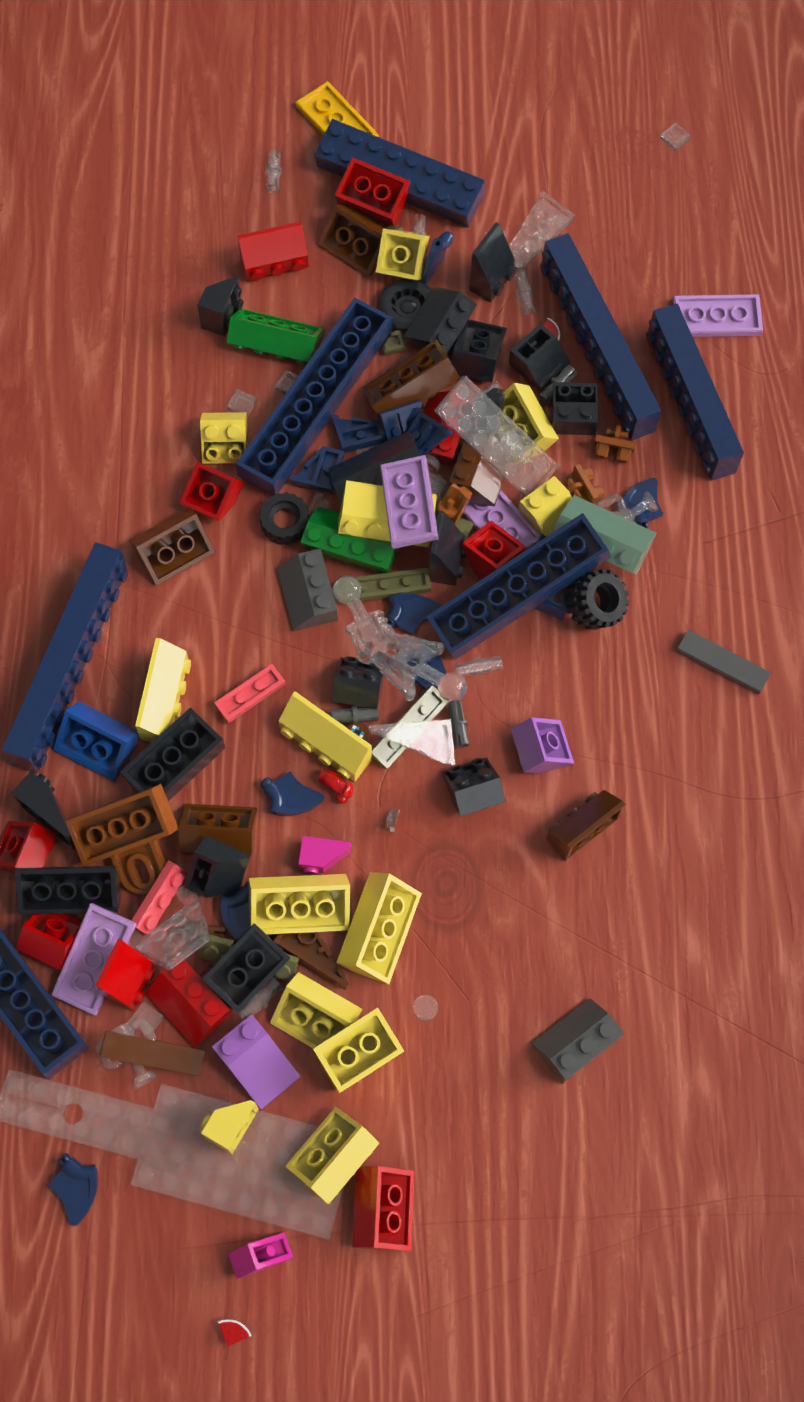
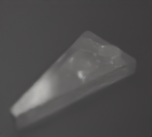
[369,719,455,766]

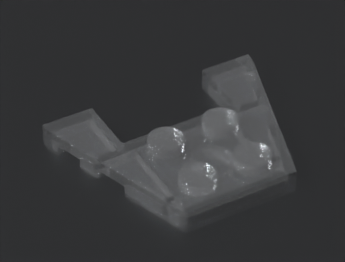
[128,884,210,970]

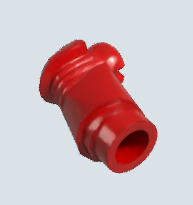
[318,769,353,804]

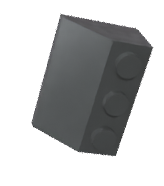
[277,548,338,631]
[532,998,625,1084]

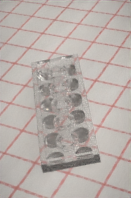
[434,376,559,497]

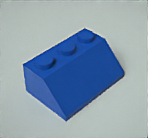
[53,701,139,781]

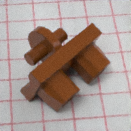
[594,424,636,463]
[566,464,605,504]
[435,483,472,525]

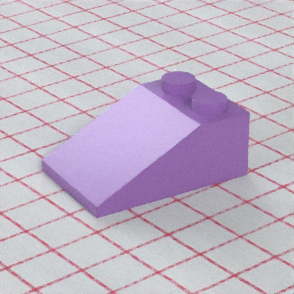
[212,1014,301,1110]

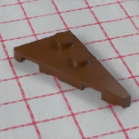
[274,932,349,990]

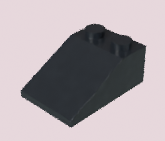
[469,222,516,302]
[451,319,507,383]
[429,511,466,586]
[11,771,76,850]
[199,923,290,1013]

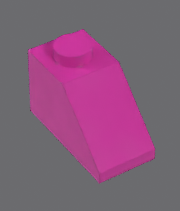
[299,836,351,875]
[228,1232,294,1279]

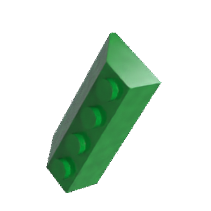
[227,308,324,364]
[301,506,398,574]

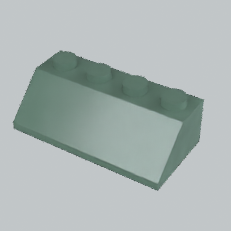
[552,495,657,575]

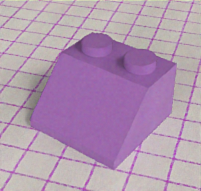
[511,717,574,773]

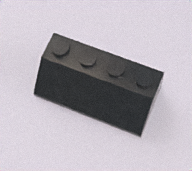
[328,431,421,503]
[120,707,225,801]
[15,866,121,915]

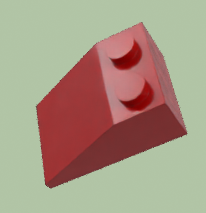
[95,939,156,1011]

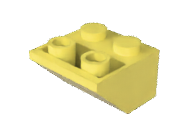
[200,412,248,464]

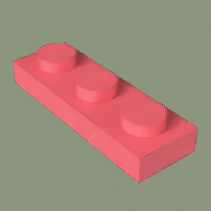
[214,664,286,724]
[131,860,188,936]

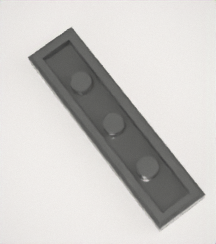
[677,630,771,694]

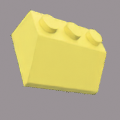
[495,383,559,464]
[270,972,363,1048]
[313,1007,404,1093]
[285,1107,379,1204]

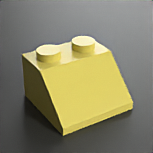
[376,228,429,280]
[519,476,572,537]
[201,1100,259,1154]

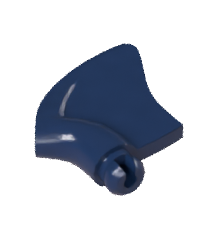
[422,231,454,285]
[619,478,663,529]
[383,593,441,635]
[260,771,325,816]
[221,881,251,940]
[49,1153,98,1226]

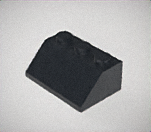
[402,287,477,354]

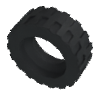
[259,492,310,545]

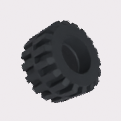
[565,569,629,630]

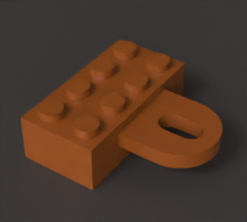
[65,784,179,894]

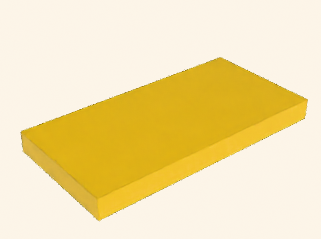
[295,81,379,137]

